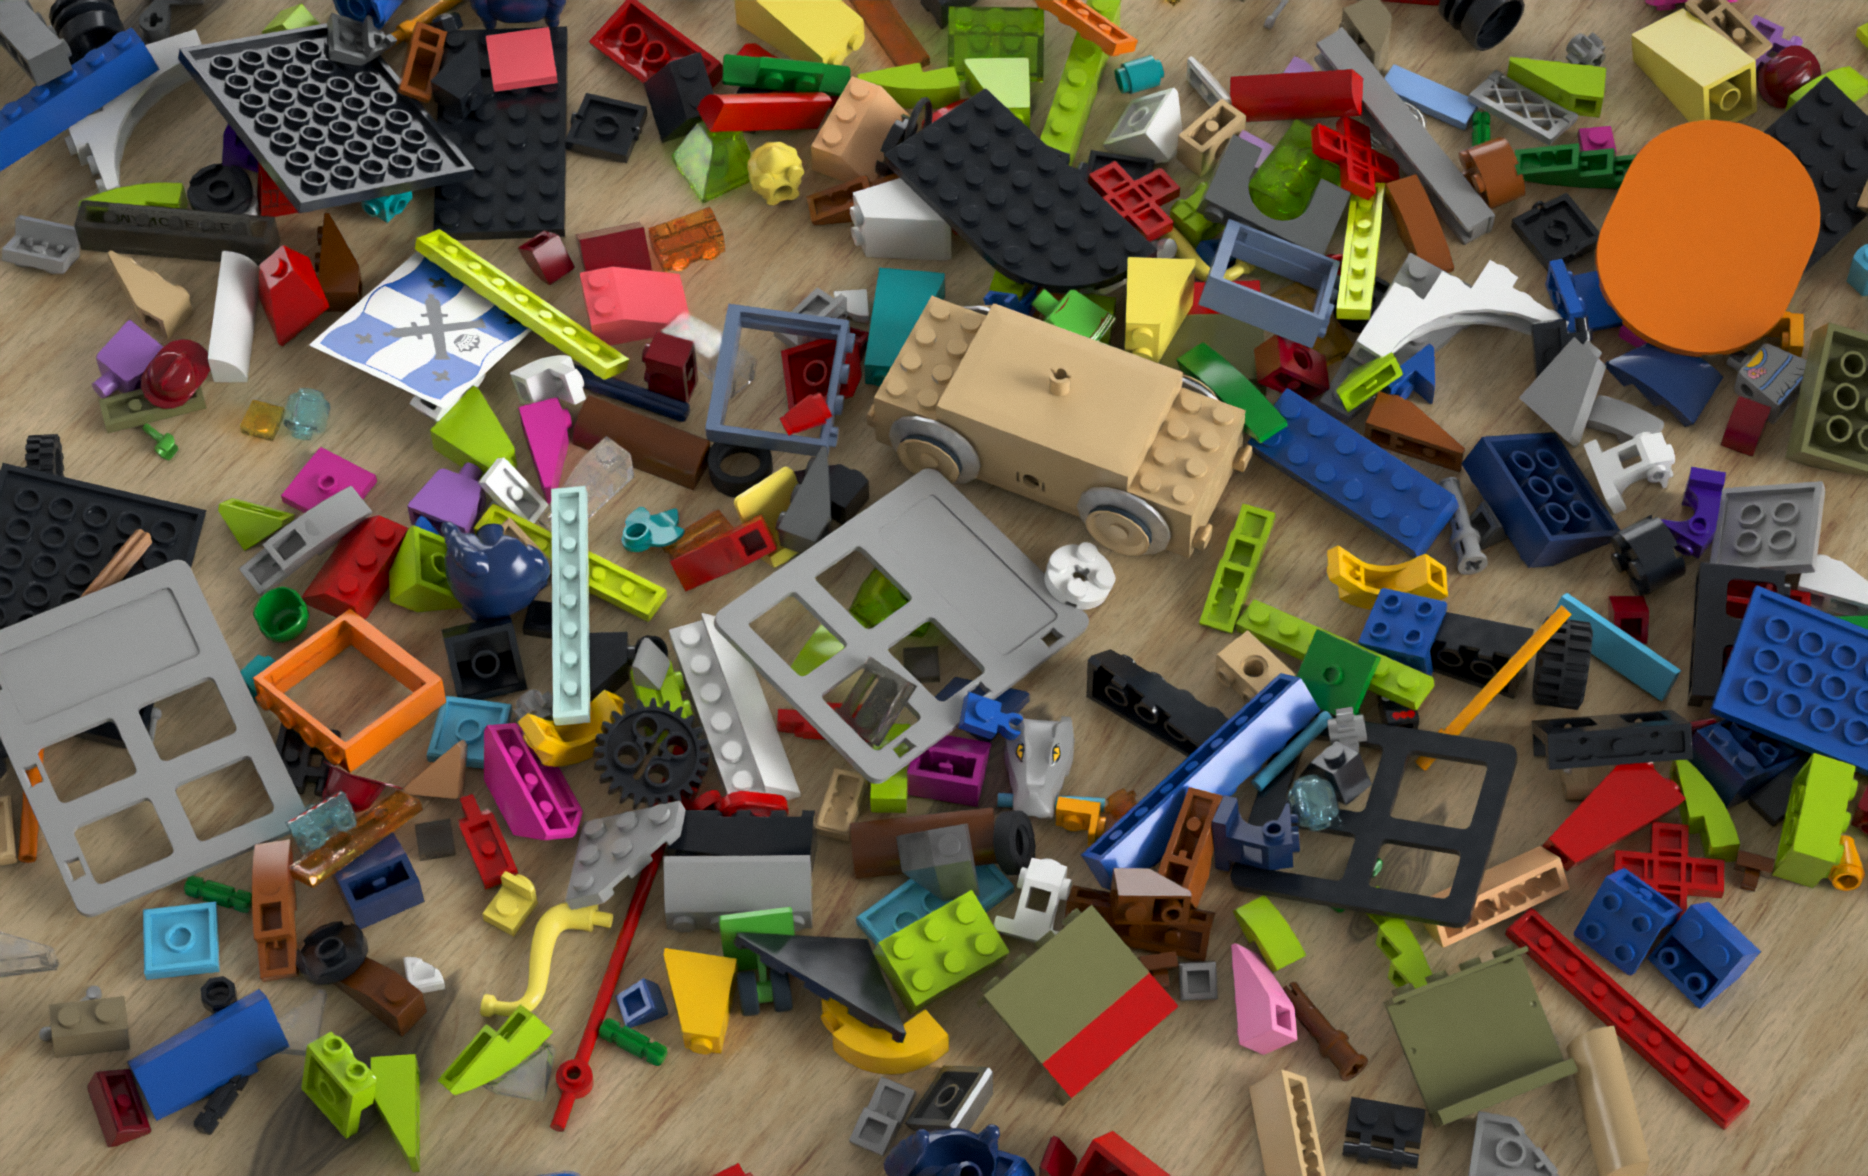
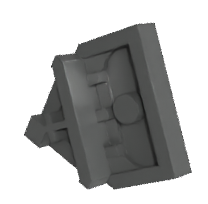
[327,13,397,66]

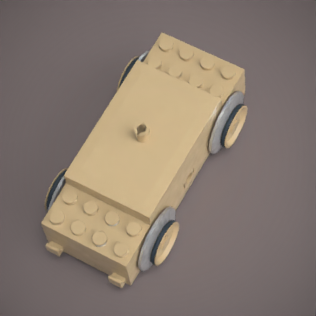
[867,296,1252,558]

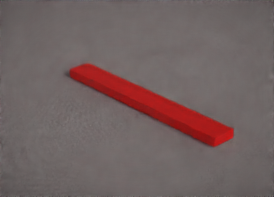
[1505,907,1751,1130]

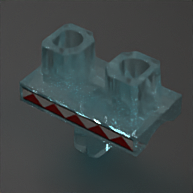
[285,790,359,855]

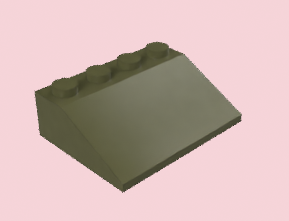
[1785,322,1868,477]

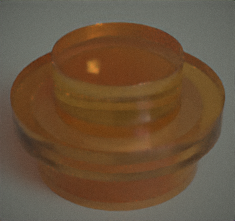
[1104,788,1137,820]

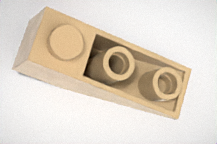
[108,250,193,340]

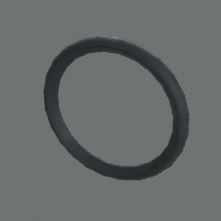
[904,97,933,141]

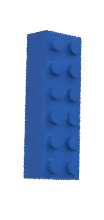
[1247,388,1459,558]

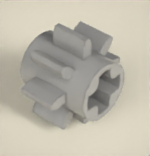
[1566,32,1606,67]
[514,689,554,723]
[1327,707,1367,751]

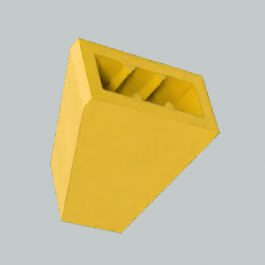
[663,948,738,1055]

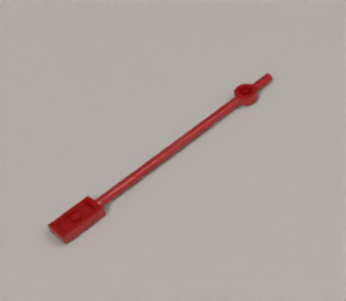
[550,746,709,1132]

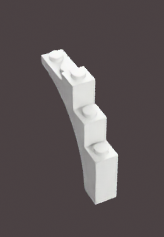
[64,29,202,193]
[1348,260,1569,365]

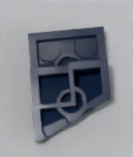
[1605,343,1723,427]

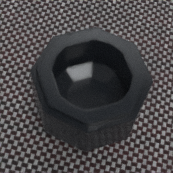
[430,12,463,34]
[200,976,238,1014]

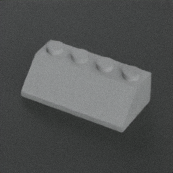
[664,855,813,932]

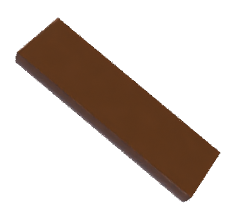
[573,395,711,490]
[850,807,998,879]

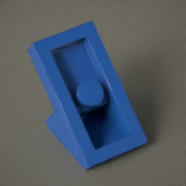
[1380,343,1435,404]

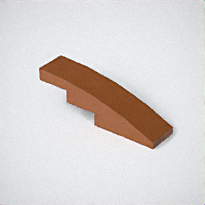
[806,173,900,225]

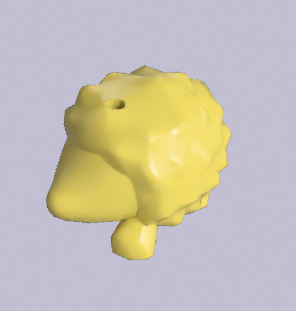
[747,142,804,205]

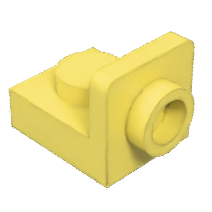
[482,871,538,937]

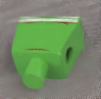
[1031,289,1117,341]

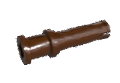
[1283,981,1368,1081]

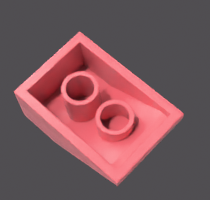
[580,267,693,346]

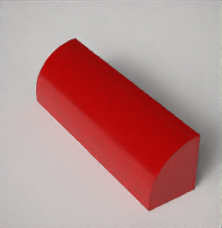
[1230,69,1364,122]
[697,92,832,132]

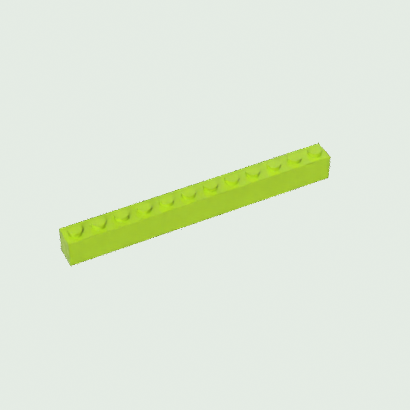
[989,0,1121,302]

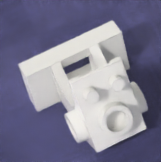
[1583,432,1675,514]
[994,858,1072,943]

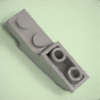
[239,486,373,596]

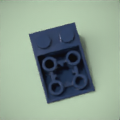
[1687,719,1806,809]
[316,815,425,930]

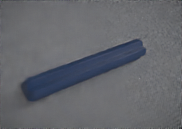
[574,364,690,422]

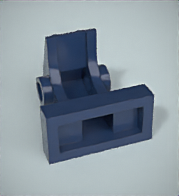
[1212,795,1300,872]

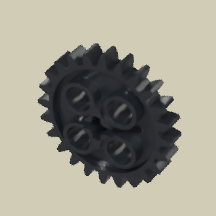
[593,698,710,810]

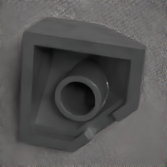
[896,824,980,902]

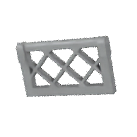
[1467,70,1578,146]

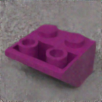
[907,735,992,807]

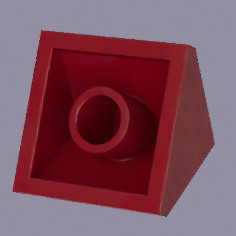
[576,221,653,272]

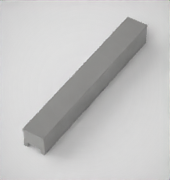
[1314,27,1495,245]

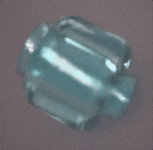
[283,388,330,440]
[1288,775,1339,831]

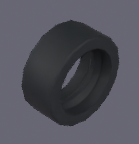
[707,442,773,498]

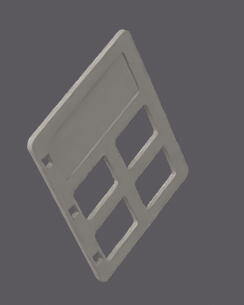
[714,468,1089,784]
[0,560,307,917]

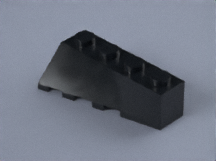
[1086,649,1229,757]
[666,810,818,873]

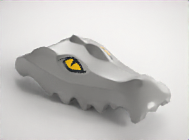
[1004,713,1075,819]

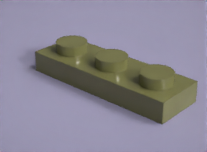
[99,385,207,433]

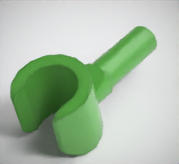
[142,424,179,461]

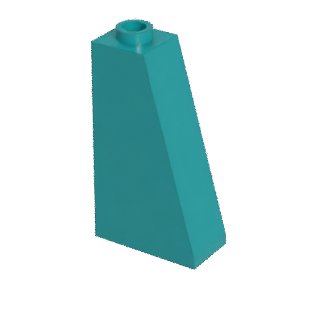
[864,267,946,387]

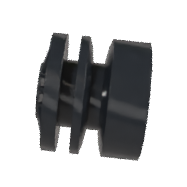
[49,0,125,65]
[1438,0,1525,51]

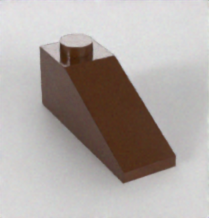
[333,957,427,1037]

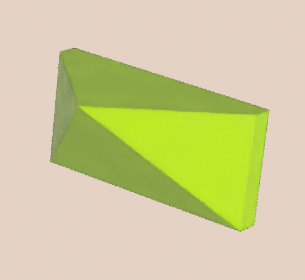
[1336,352,1403,413]
[218,498,295,551]

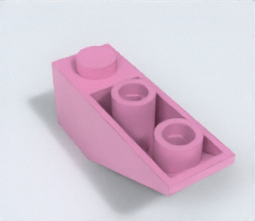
[1231,943,1297,1055]

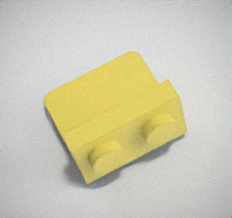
[734,467,799,568]

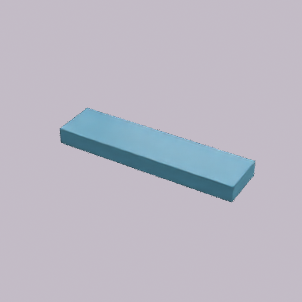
[1553,593,1681,701]

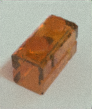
[648,207,726,272]

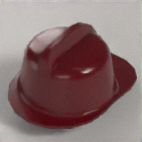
[1757,45,1821,109]
[141,339,211,409]
[322,761,404,813]

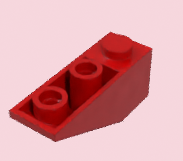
[670,514,778,592]

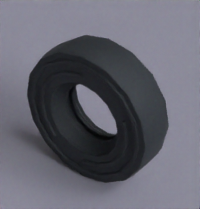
[993,810,1036,875]

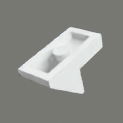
[478,458,549,523]

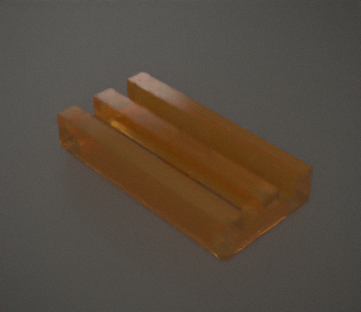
[662,509,734,560]

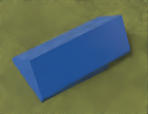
[127,989,290,1121]

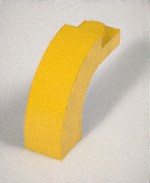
[1327,546,1448,610]
[518,690,626,767]
[821,998,949,1075]

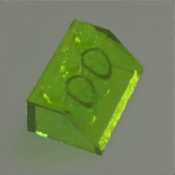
[948,7,1044,82]
[1248,119,1341,221]

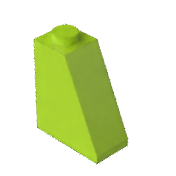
[965,58,1030,129]
[430,385,518,479]

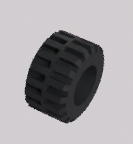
[1532,617,1593,710]

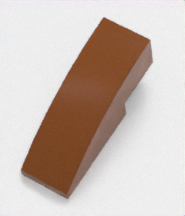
[398,21,447,103]
[1384,174,1455,273]

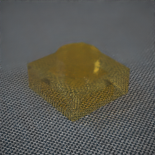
[240,400,286,442]

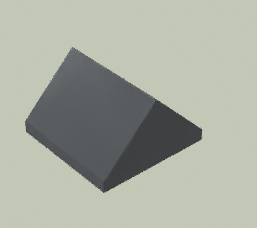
[905,1065,993,1132]

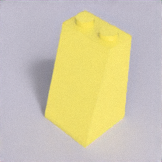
[735,0,865,66]
[1631,8,1757,122]

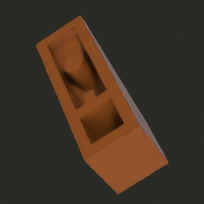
[1364,391,1465,473]
[1157,787,1223,909]

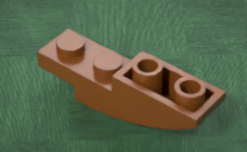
[252,839,299,982]

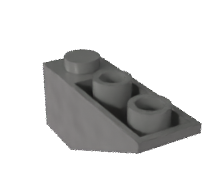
[775,446,832,553]

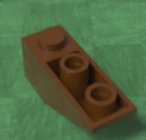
[315,213,363,312]

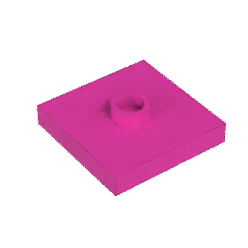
[281,447,377,513]

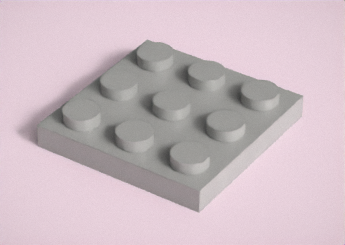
[1710,481,1825,574]

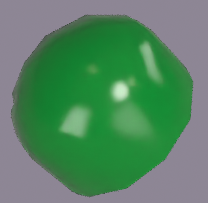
[253,586,309,643]

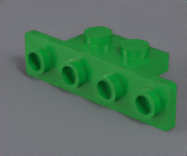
[722,54,851,96]

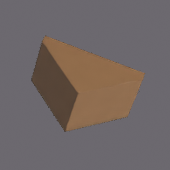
[403,740,468,799]

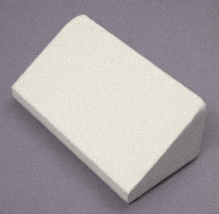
[1186,56,1232,107]

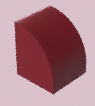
[518,231,575,285]
[1721,396,1772,457]
[1608,596,1650,644]

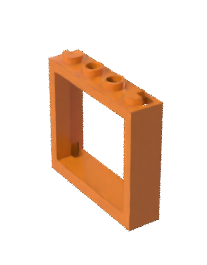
[253,609,446,773]

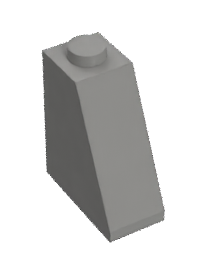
[1519,337,1606,448]

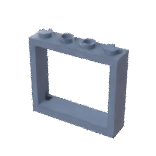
[1198,219,1341,348]
[705,303,855,457]

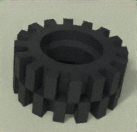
[25,434,65,477]

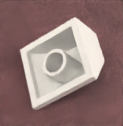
[1103,88,1183,164]

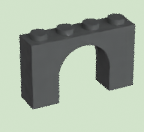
[1196,134,1351,255]

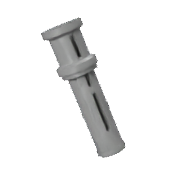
[1438,477,1488,575]

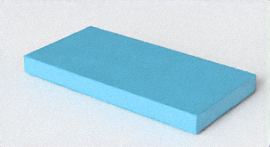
[856,864,1014,945]

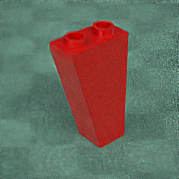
[1541,762,1686,872]

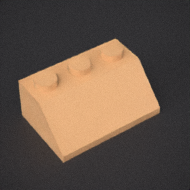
[811,76,910,182]

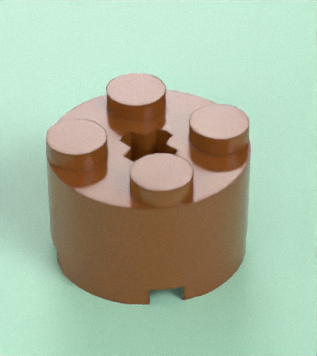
[1458,137,1525,210]

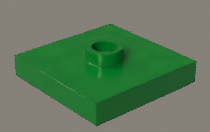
[1296,629,1381,716]

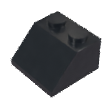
[644,52,714,143]
[441,615,528,700]

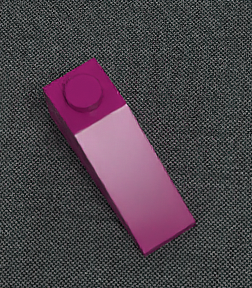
[518,397,573,507]

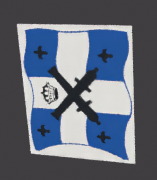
[309,251,532,410]

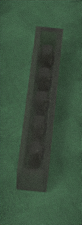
[74,200,281,266]

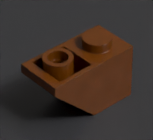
[1110,868,1192,925]

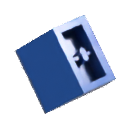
[1647,902,1761,1009]

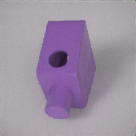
[92,320,163,398]
[407,462,486,536]

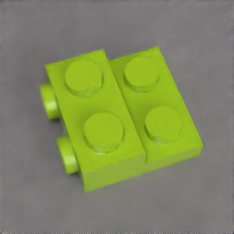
[301,1031,377,1139]

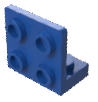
[1545,259,1623,332]
[1358,588,1447,676]
[1574,868,1683,976]

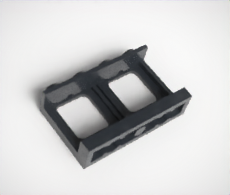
[1687,562,1791,707]
[1531,710,1693,770]

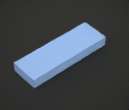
[1384,64,1479,130]

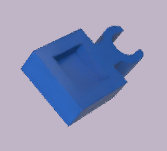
[958,692,1023,740]

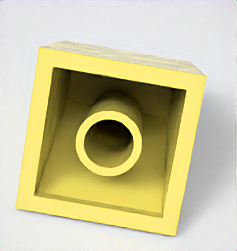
[1125,257,1196,363]

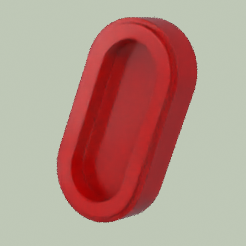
[720,791,789,817]

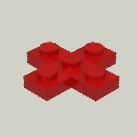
[1311,117,1400,200]
[1088,161,1180,242]
[1613,822,1725,926]

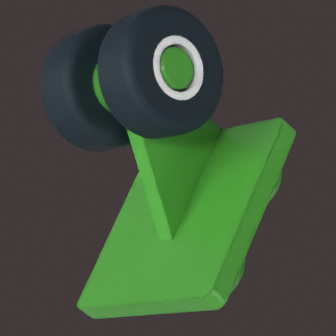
[719,907,795,1016]

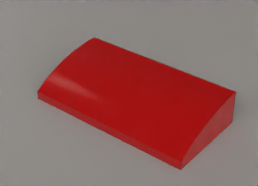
[588,0,723,88]

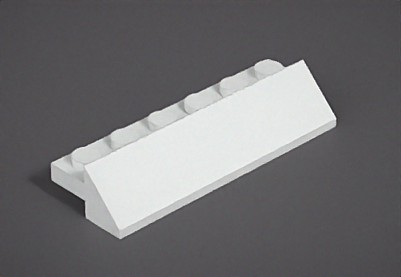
[669,613,801,800]

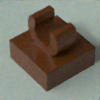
[1734,850,1775,892]
[1138,951,1178,989]

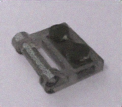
[834,656,917,747]

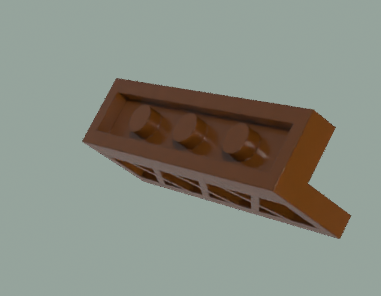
[1062,885,1215,961]

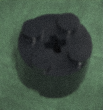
[1610,515,1686,596]

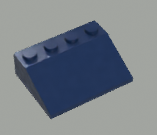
[1461,432,1620,568]

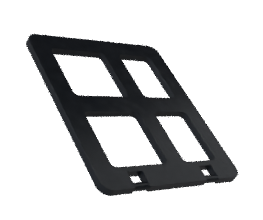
[1230,714,1518,928]

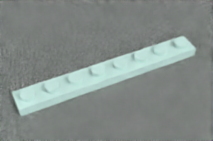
[551,486,591,726]

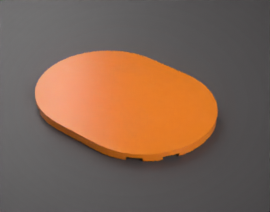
[1595,120,1820,357]

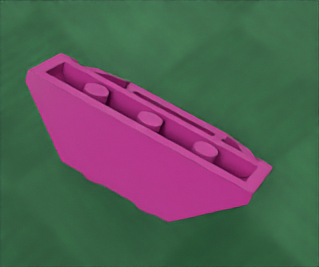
[484,723,583,840]

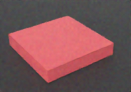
[486,27,558,92]

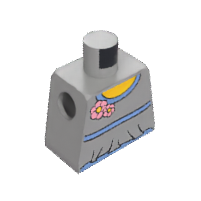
[1726,344,1807,425]

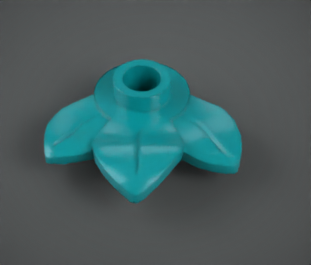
[621,506,685,552]

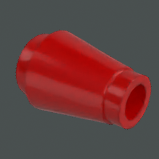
[779,392,833,436]

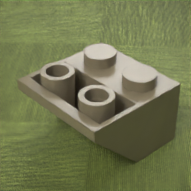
[1339,0,1392,75]

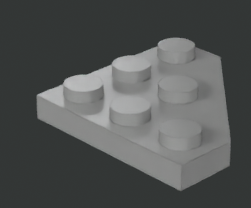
[565,801,686,910]
[1468,1111,1559,1176]

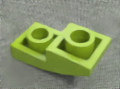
[1232,895,1307,973]

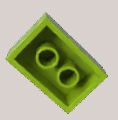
[1772,753,1858,888]
[873,890,1010,1015]

